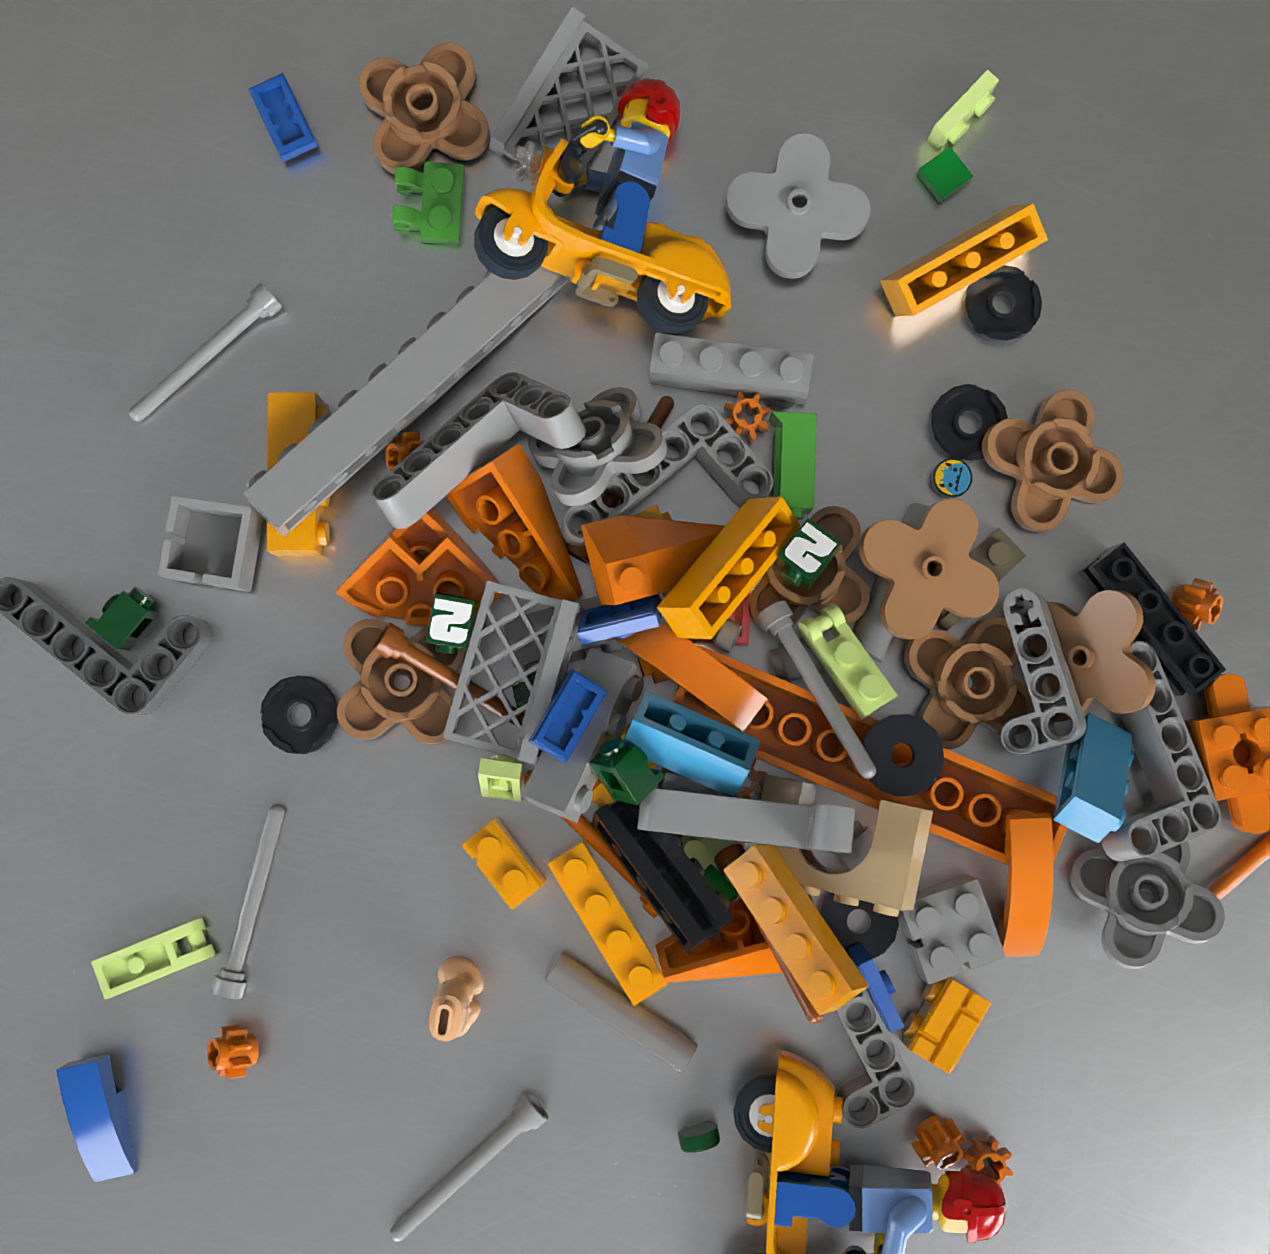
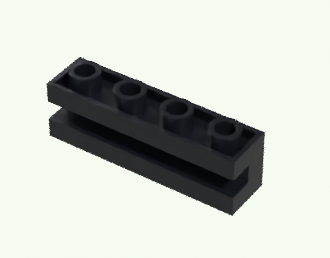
[1078,542,1226,696]
[591,801,733,955]

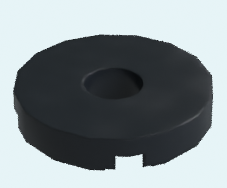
[962,265,1042,345]
[928,384,1008,464]
[260,675,340,754]
[861,714,944,797]
[818,892,899,959]

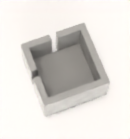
[157,495,264,592]
[898,874,1006,985]

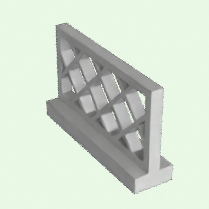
[489,6,649,196]
[442,581,584,765]

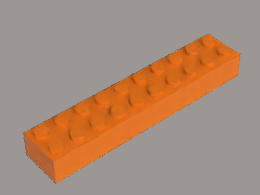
[672,644,1068,865]

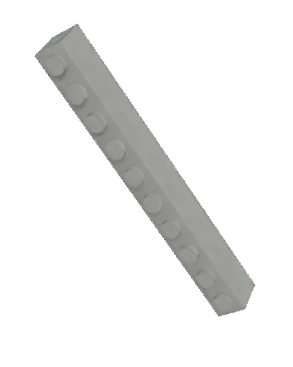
[243,266,571,538]

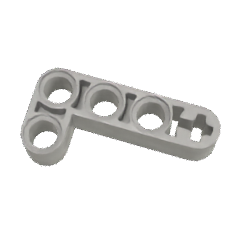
[1001,588,1086,755]
[835,989,916,1129]

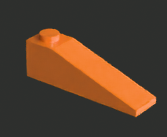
[446,443,583,608]
[581,515,725,605]
[655,894,813,983]

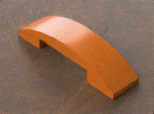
[613,621,768,733]
[998,813,1054,957]

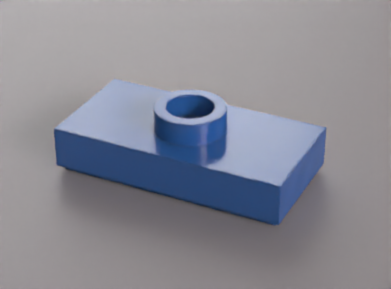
[248,73,318,162]
[577,594,662,645]
[528,669,608,763]
[848,942,904,1033]

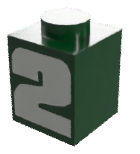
[776,518,841,589]
[426,592,476,654]

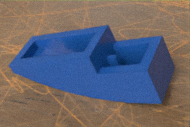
[56,1054,137,1182]

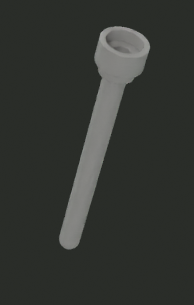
[129,283,283,422]
[758,600,876,779]
[210,804,285,999]
[390,1093,549,1241]

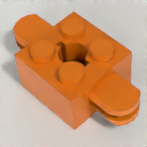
[1184,674,1270,834]

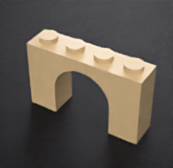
[750,774,933,917]

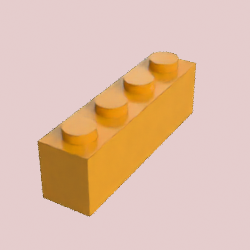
[879,203,1048,316]
[267,392,330,556]
[657,496,801,639]
[547,839,669,1006]
[723,845,869,1015]

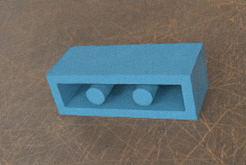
[623,690,760,797]
[1053,712,1134,843]

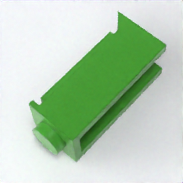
[768,412,817,520]

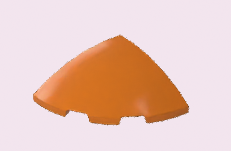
[335,508,503,626]

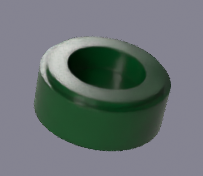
[678,1122,721,1153]

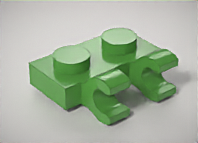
[392,162,464,245]

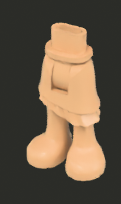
[429,956,484,1042]

